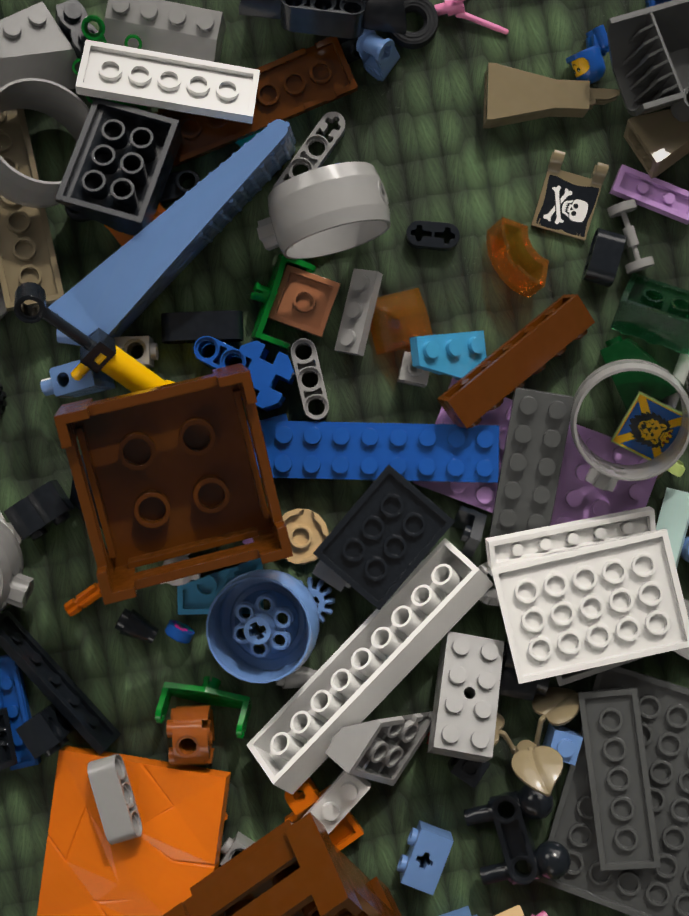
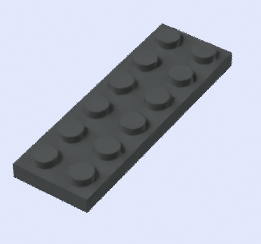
[485,387,574,556]
[578,687,661,871]

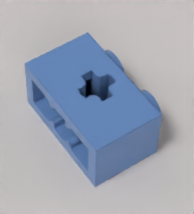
[397,820,454,895]

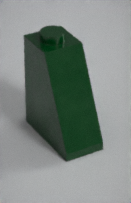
[600,335,684,411]

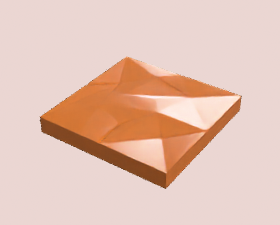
[37,745,231,916]

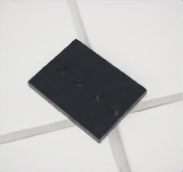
[313,465,455,610]

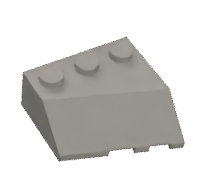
[0,1,80,89]
[325,711,433,786]

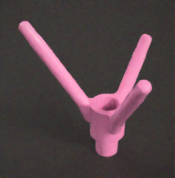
[434,0,509,35]

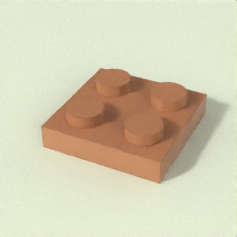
[268,265,341,338]

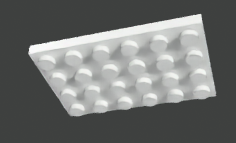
[491,529,689,684]

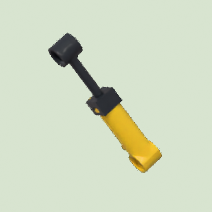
[14,282,175,392]

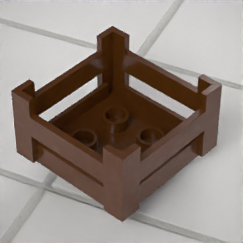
[53,363,293,605]
[163,812,402,916]

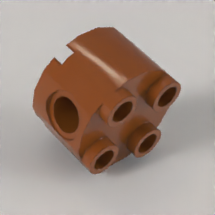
[166,705,215,766]

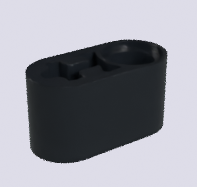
[582,228,626,287]

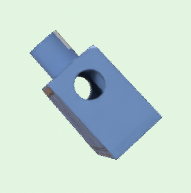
[40,360,115,398]

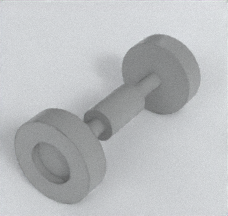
[607,199,655,274]

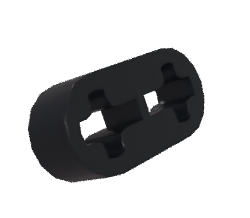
[406,221,460,251]

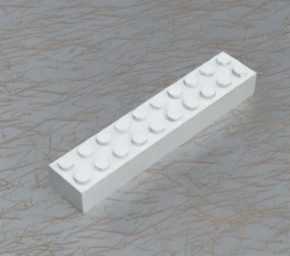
[247,538,494,795]

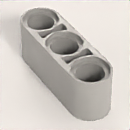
[291,338,329,421]
[87,754,142,845]

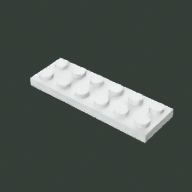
[75,40,260,124]

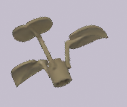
[494,687,580,797]

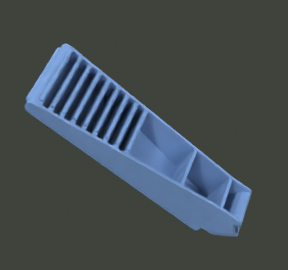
[48,119,296,346]

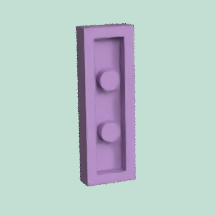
[610,164,689,225]

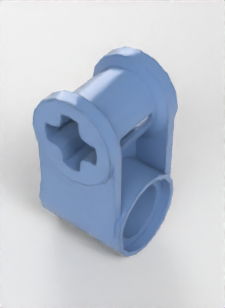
[356,29,400,81]

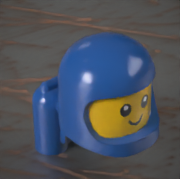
[565,25,609,84]

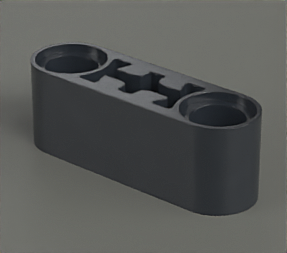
[161,310,244,344]

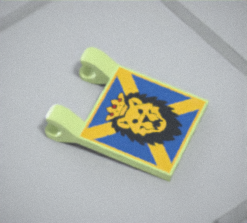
[611,391,685,477]

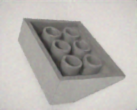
[104,0,226,63]

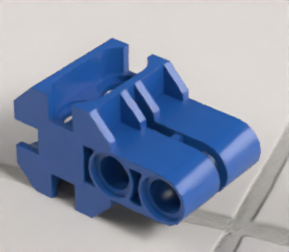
[193,336,296,412]

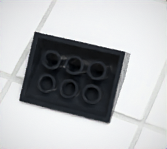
[55,97,182,236]

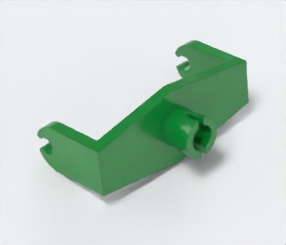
[250,253,316,350]
[155,676,252,739]

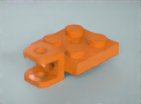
[284,777,364,851]

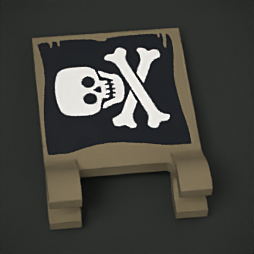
[531,150,609,241]

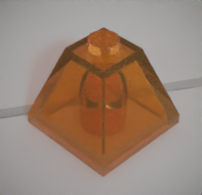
[370,288,433,355]

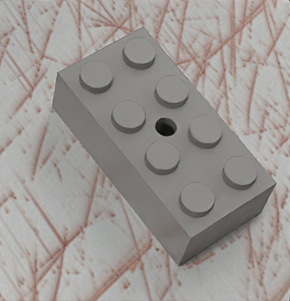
[427,631,504,763]

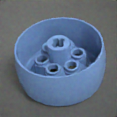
[206,569,319,683]

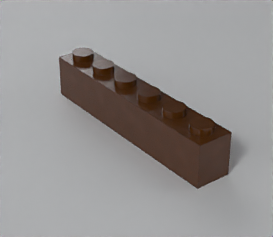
[437,294,595,429]

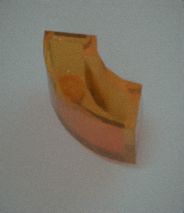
[486,217,549,298]

